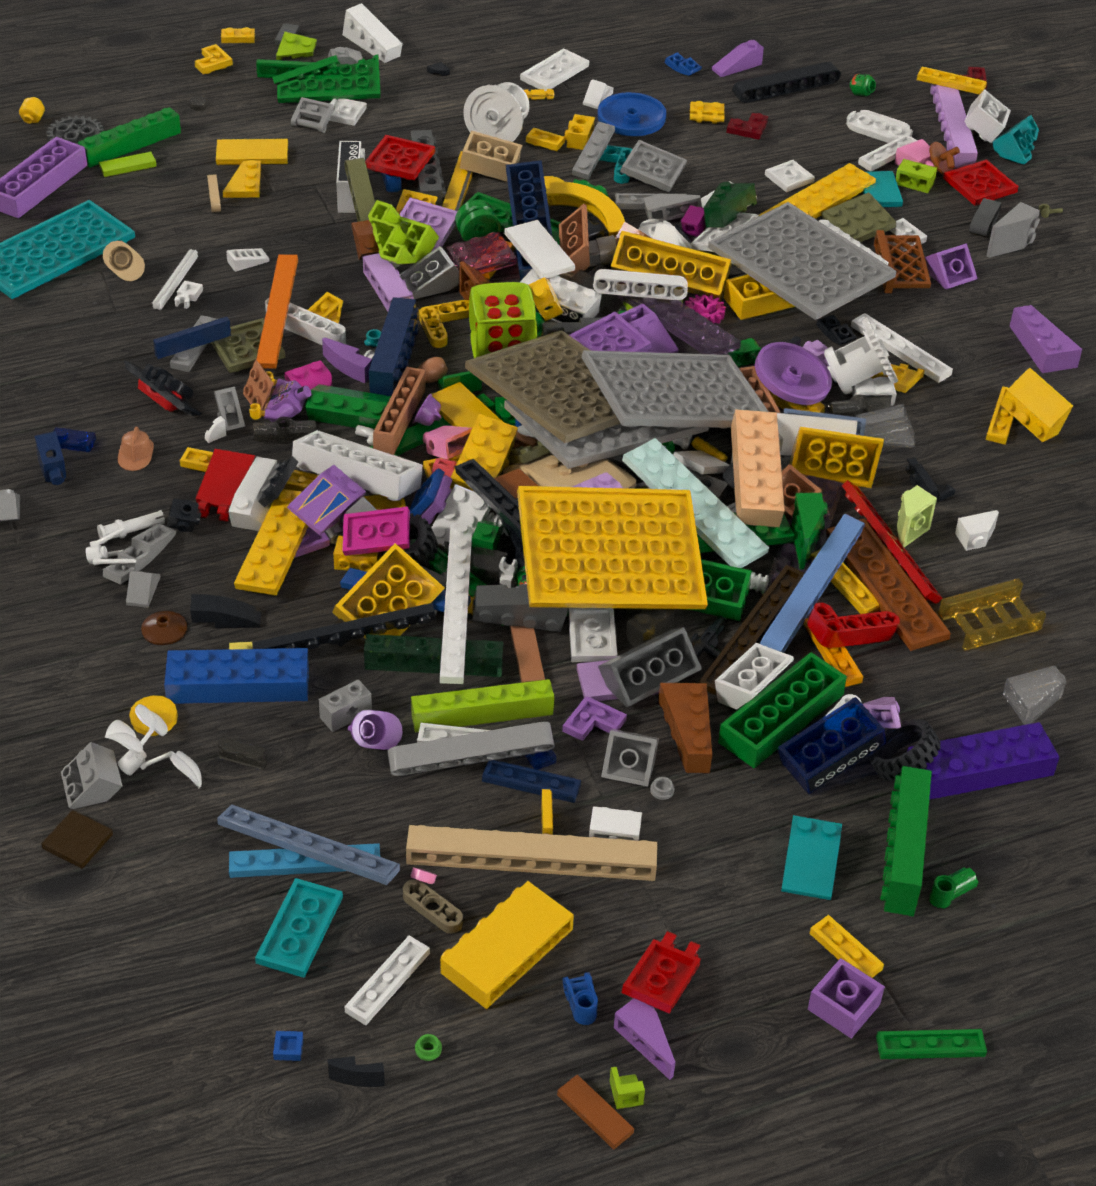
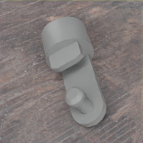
[589,235,617,267]

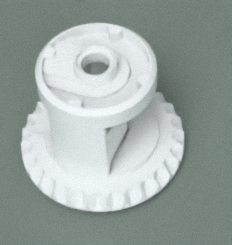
[464,82,529,142]
[824,317,898,395]

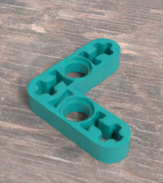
[599,145,633,184]

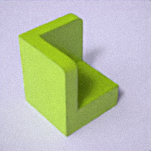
[610,1067,645,1109]

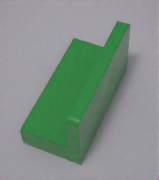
[438,371,482,392]

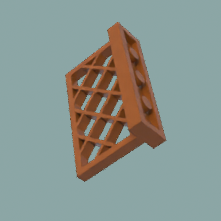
[874,230,931,293]

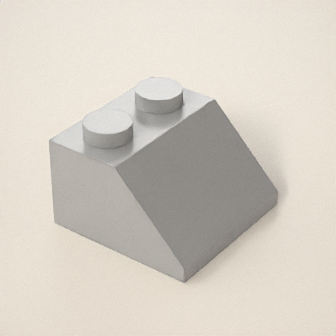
[601,729,659,787]

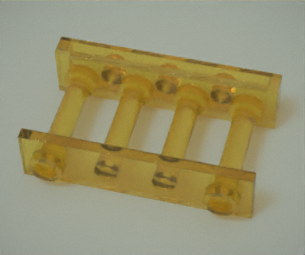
[938,578,1046,651]

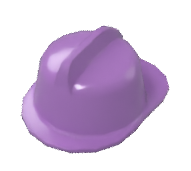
[412,393,441,426]
[348,710,403,750]

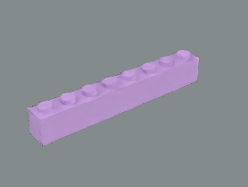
[930,84,978,168]

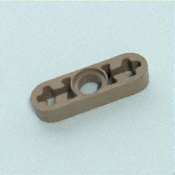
[403,880,463,934]

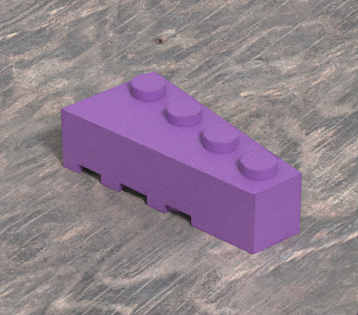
[1010,305,1082,373]

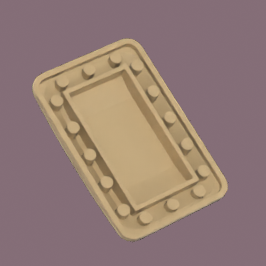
[503,452,637,489]

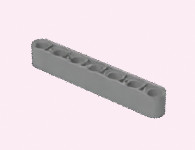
[388,722,554,776]

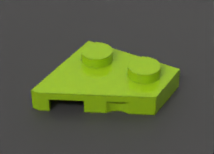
[276,32,317,60]

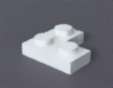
[888,218,927,252]

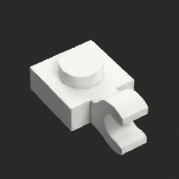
[499,557,518,588]

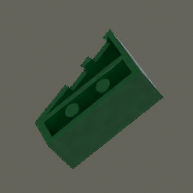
[703,182,757,228]

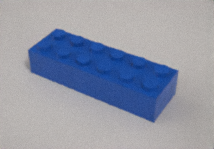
[164,648,309,704]

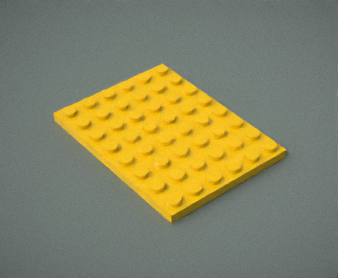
[517,486,708,609]

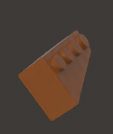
[658,683,712,773]

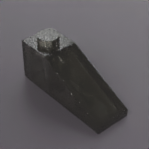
[443,541,508,585]

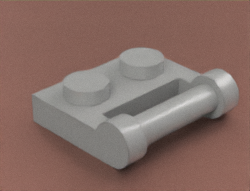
[291,97,334,133]

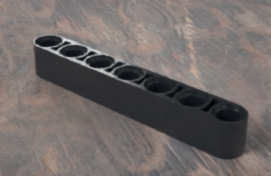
[732,62,841,103]

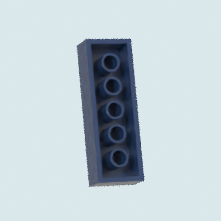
[369,297,419,396]

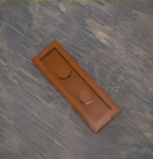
[557,1075,634,1150]

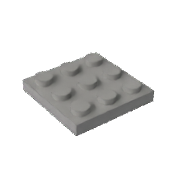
[620,140,687,192]

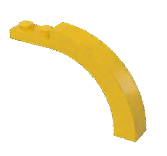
[546,182,625,237]

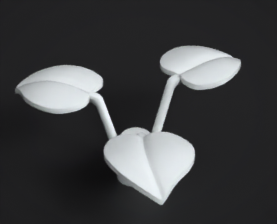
[105,704,202,789]

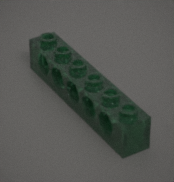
[364,634,504,677]

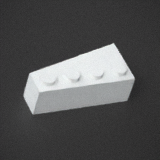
[342,3,402,63]

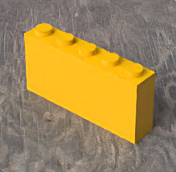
[440,881,574,1009]

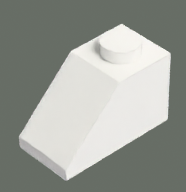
[955,510,999,551]

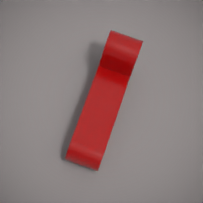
[807,602,900,648]

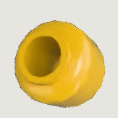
[19,97,45,124]

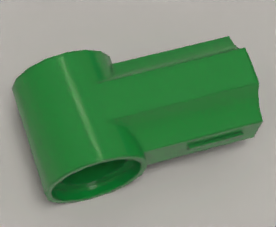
[929,867,978,908]

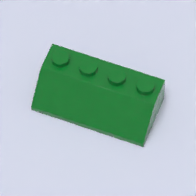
[306,384,391,430]

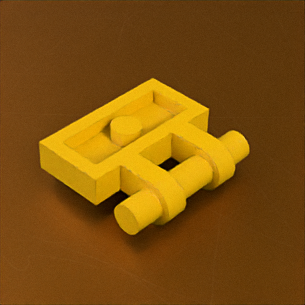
[690,101,724,124]

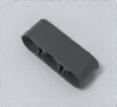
[969,198,1002,237]

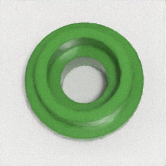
[415,1034,442,1061]

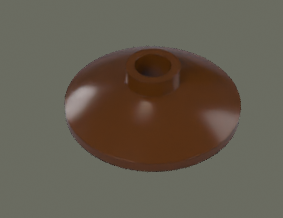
[141,611,187,645]

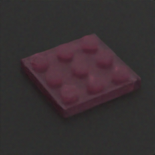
[447,232,517,274]

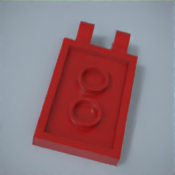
[196,449,255,521]
[621,931,701,1014]

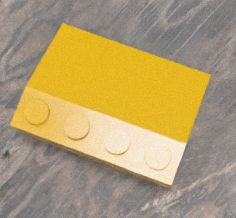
[790,427,884,488]
[332,543,445,652]

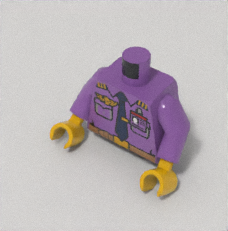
[249,371,311,427]

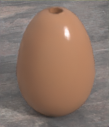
[418,357,448,383]

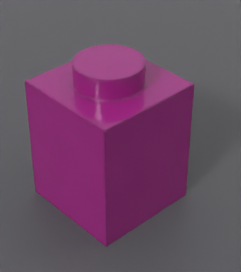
[681,205,706,237]

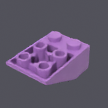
[619,304,679,353]

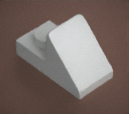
[583,80,613,109]

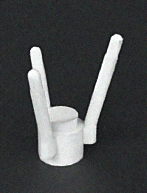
[86,527,136,566]

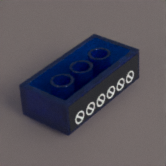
[778,697,886,794]

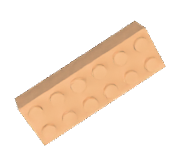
[731,409,785,527]

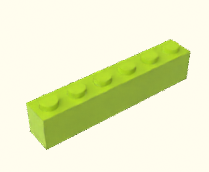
[411,679,554,733]

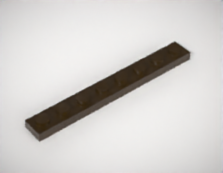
[699,564,805,696]

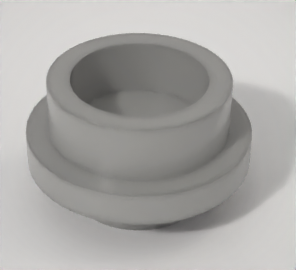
[650,777,675,800]

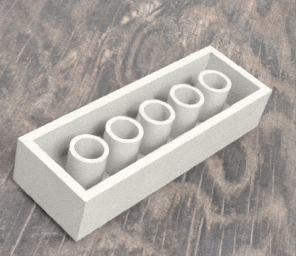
[292,430,423,501]

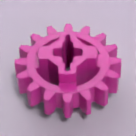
[683,294,726,327]

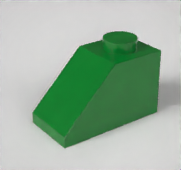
[471,520,504,559]

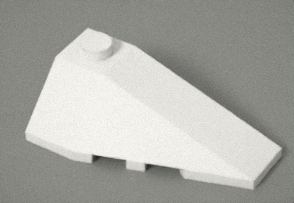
[228,457,277,531]

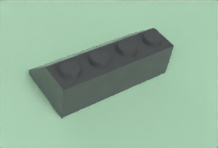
[598,627,702,707]

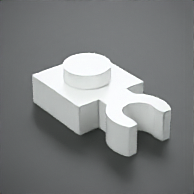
[175,281,203,309]

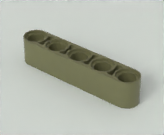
[344,158,375,222]

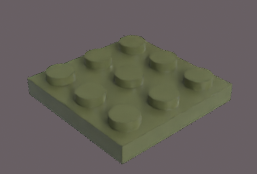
[821,192,896,243]
[211,318,285,373]

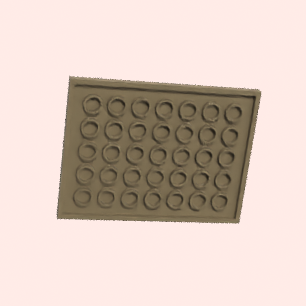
[465,330,621,443]

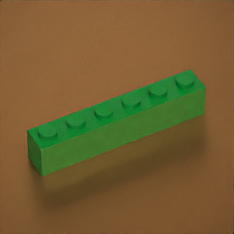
[78,107,181,168]

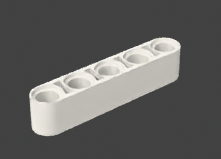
[593,269,688,300]
[265,298,346,345]

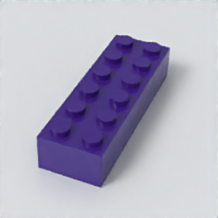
[907,722,1059,800]

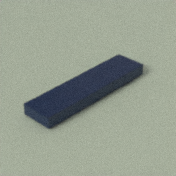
[153,316,231,359]
[482,760,581,803]

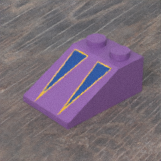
[287,465,366,535]

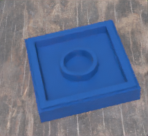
[409,468,445,516]

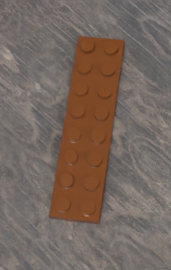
[826,519,951,651]

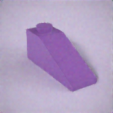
[712,40,764,77]
[614,999,675,1080]

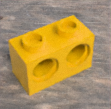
[564,114,595,150]

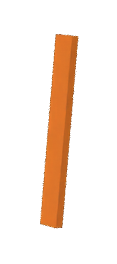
[256,255,298,369]

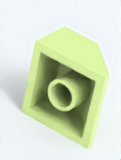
[897,485,937,547]

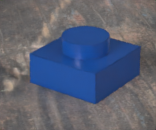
[273,1031,303,1061]

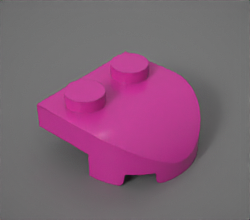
[285,360,332,399]

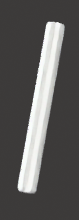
[152,249,198,310]

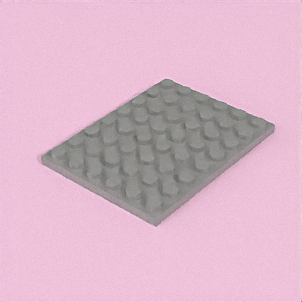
[708,202,896,320]
[581,350,769,429]
[504,400,709,469]

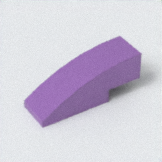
[322,337,372,383]

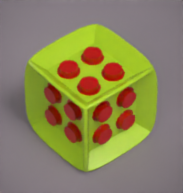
[469,282,537,358]

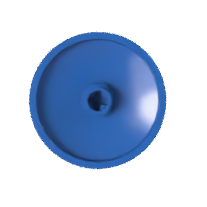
[597,92,666,136]

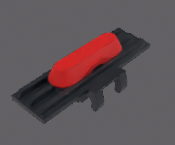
[124,360,202,417]

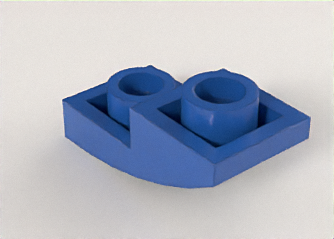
[665,52,701,75]

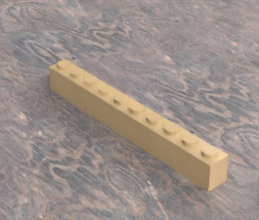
[406,825,657,881]

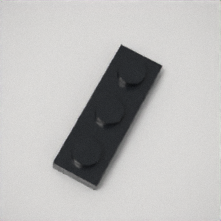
[258,456,298,507]

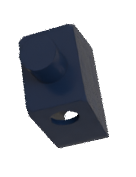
[35,431,66,485]

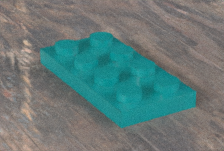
[255,878,343,978]

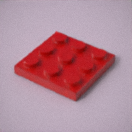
[365,135,435,180]
[943,159,1019,206]

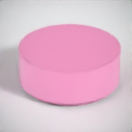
[410,867,437,884]

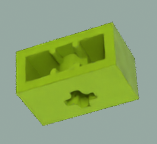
[896,159,937,193]

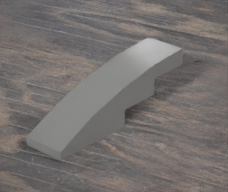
[103,523,176,585]

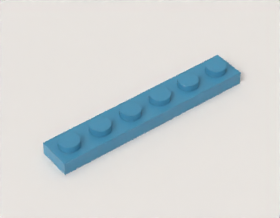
[229,843,380,878]

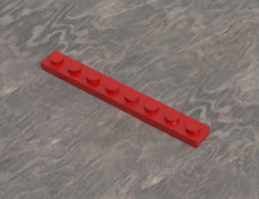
[842,480,942,604]

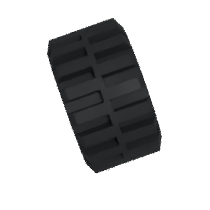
[382,513,438,567]

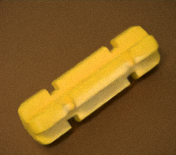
[524,89,554,100]
[691,437,728,462]

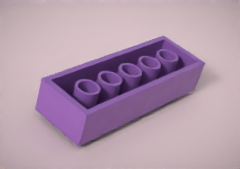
[0,137,87,219]

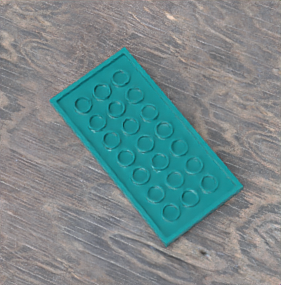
[0,200,135,299]

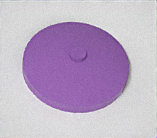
[755,342,832,405]

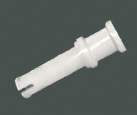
[97,510,165,544]

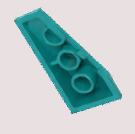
[992,115,1039,164]

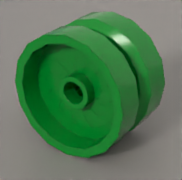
[455,200,501,248]

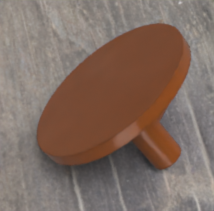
[929,142,960,175]

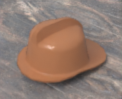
[118,427,154,471]

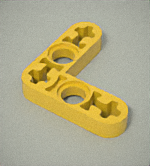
[419,300,469,348]

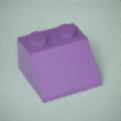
[925,243,978,289]

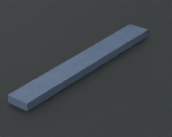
[217,805,400,885]

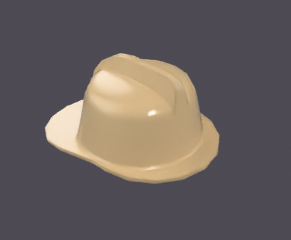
[103,241,145,281]

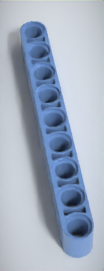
[760,514,865,653]

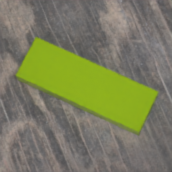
[99,152,157,177]

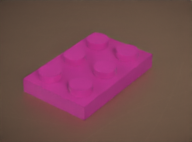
[343,507,410,556]

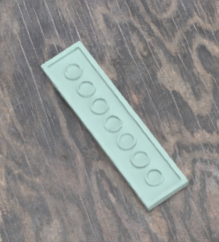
[622,438,769,568]

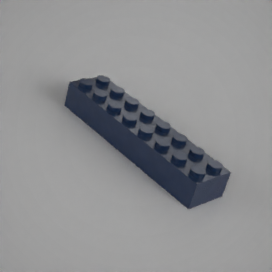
[505,160,558,282]

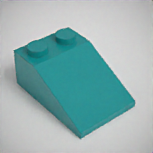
[781,815,842,900]

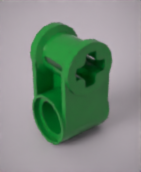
[727,338,762,368]

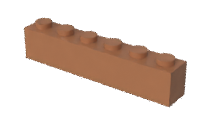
[373,367,426,455]

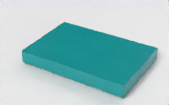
[862,171,903,207]

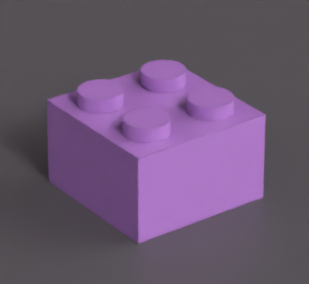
[807,958,885,1039]

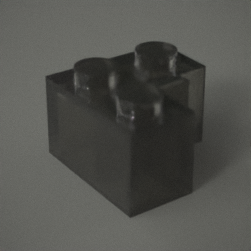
[626,608,675,647]

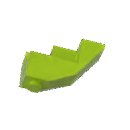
[368,200,439,264]

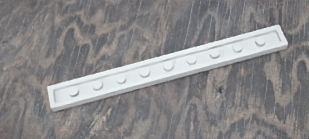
[440,523,472,684]

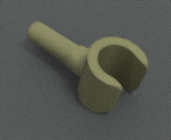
[1039,204,1063,218]

